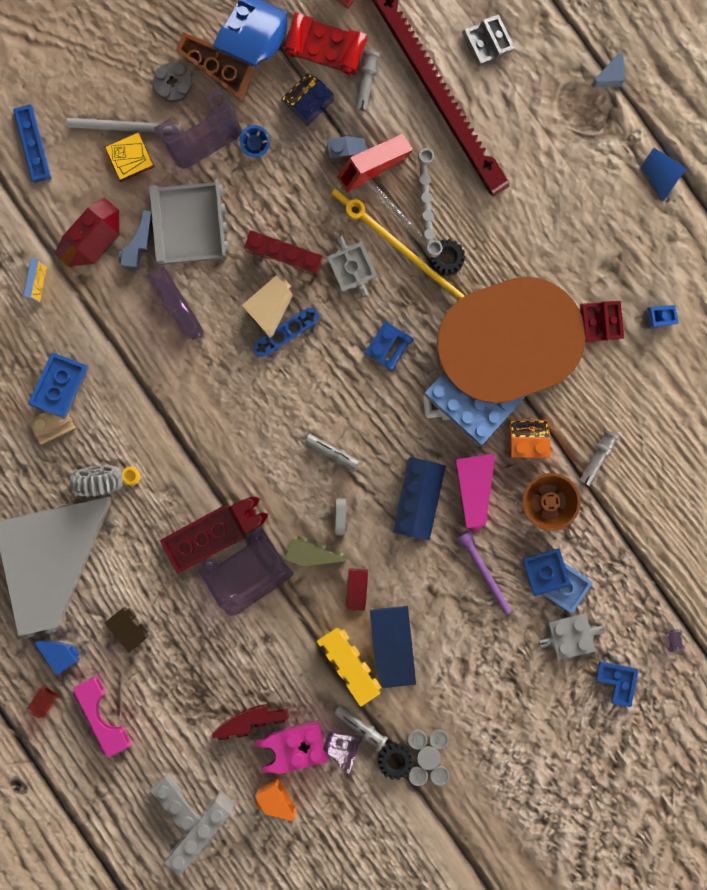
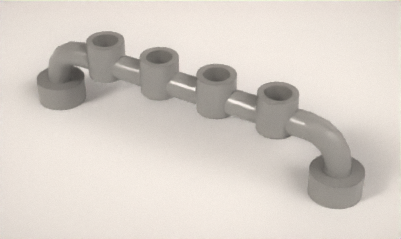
[417,148,443,258]

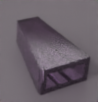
[147,266,204,340]

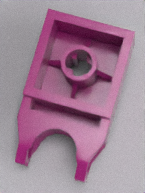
[254,720,328,774]

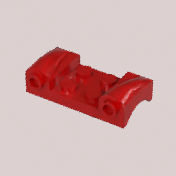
[283,12,367,76]

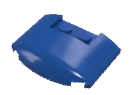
[213,0,288,67]

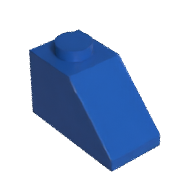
[35,639,80,675]

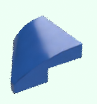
[641,147,686,202]

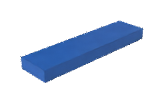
[13,104,52,183]

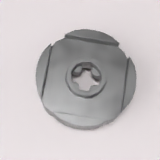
[153,63,192,102]

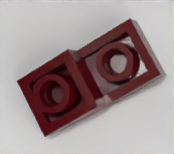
[345,568,368,611]

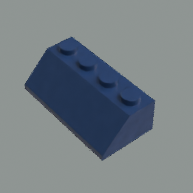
[392,457,446,540]

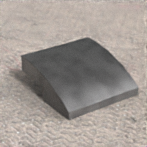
[462,14,515,67]

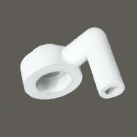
[423,396,451,421]

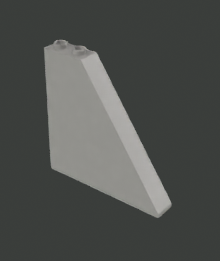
[0,497,112,638]

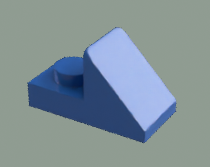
[645,305,679,329]

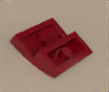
[580,301,624,342]

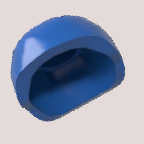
[240,125,270,157]

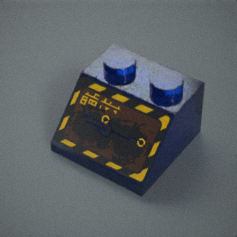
[281,73,334,126]

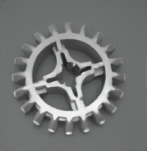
[70,465,123,497]

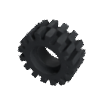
[430,239,465,276]
[378,742,413,780]

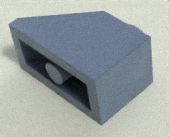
[327,136,366,164]

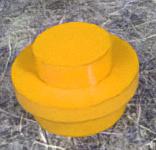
[122,467,140,486]

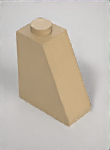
[242,275,293,338]

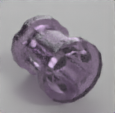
[665,629,686,652]

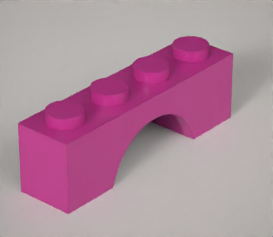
[73,675,132,758]

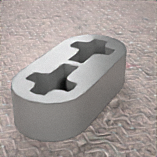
[335,499,346,535]

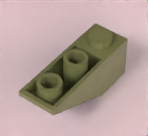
[284,535,347,567]

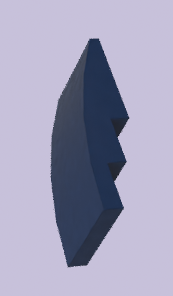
[370,606,416,688]

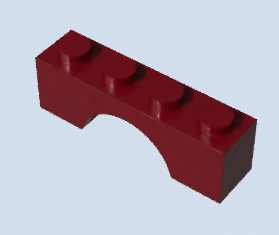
[244,230,323,277]

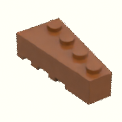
[176,32,257,102]

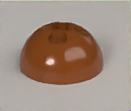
[523,473,581,531]

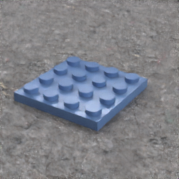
[423,372,526,446]

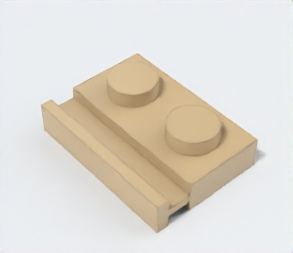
[28,412,76,445]

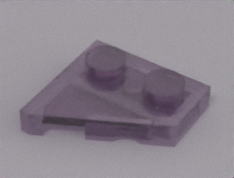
[323,731,361,773]

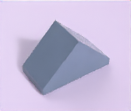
[591,51,625,87]

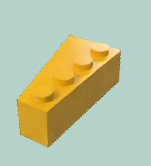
[317,628,382,707]

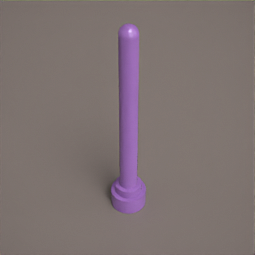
[456,530,511,614]

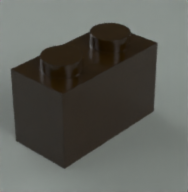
[105,606,150,653]

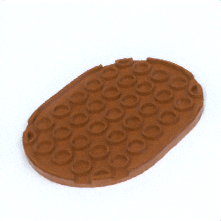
[437,277,586,403]

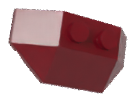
[54,197,120,267]

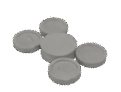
[408,729,450,786]

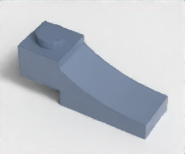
[118,210,153,270]

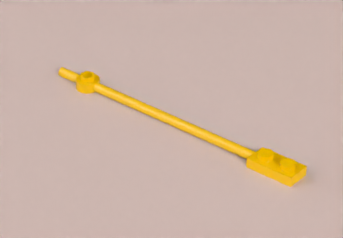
[331,188,464,300]

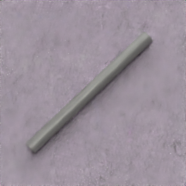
[67,118,182,135]

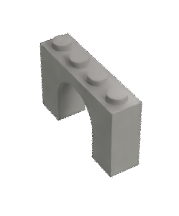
[164,791,235,876]

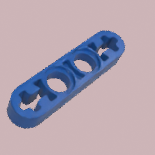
[253,308,318,357]

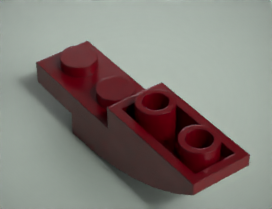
[212,704,289,740]

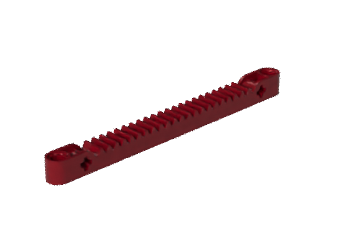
[372,0,510,197]

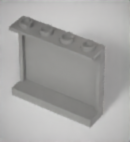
[149,179,230,265]

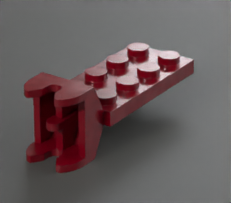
[159,496,268,574]

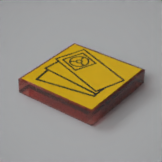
[104,131,155,182]

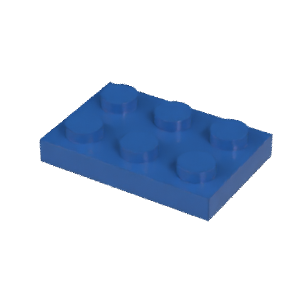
[28,353,88,419]

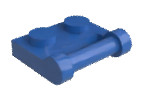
[365,321,414,371]

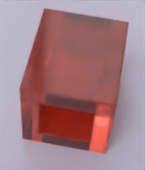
[27,686,60,718]

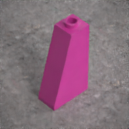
[455,454,495,531]

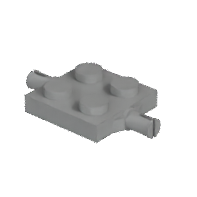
[327,236,377,298]
[539,614,604,660]

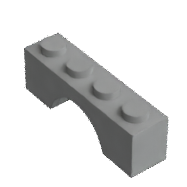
[150,773,216,848]

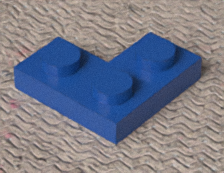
[596,661,639,707]

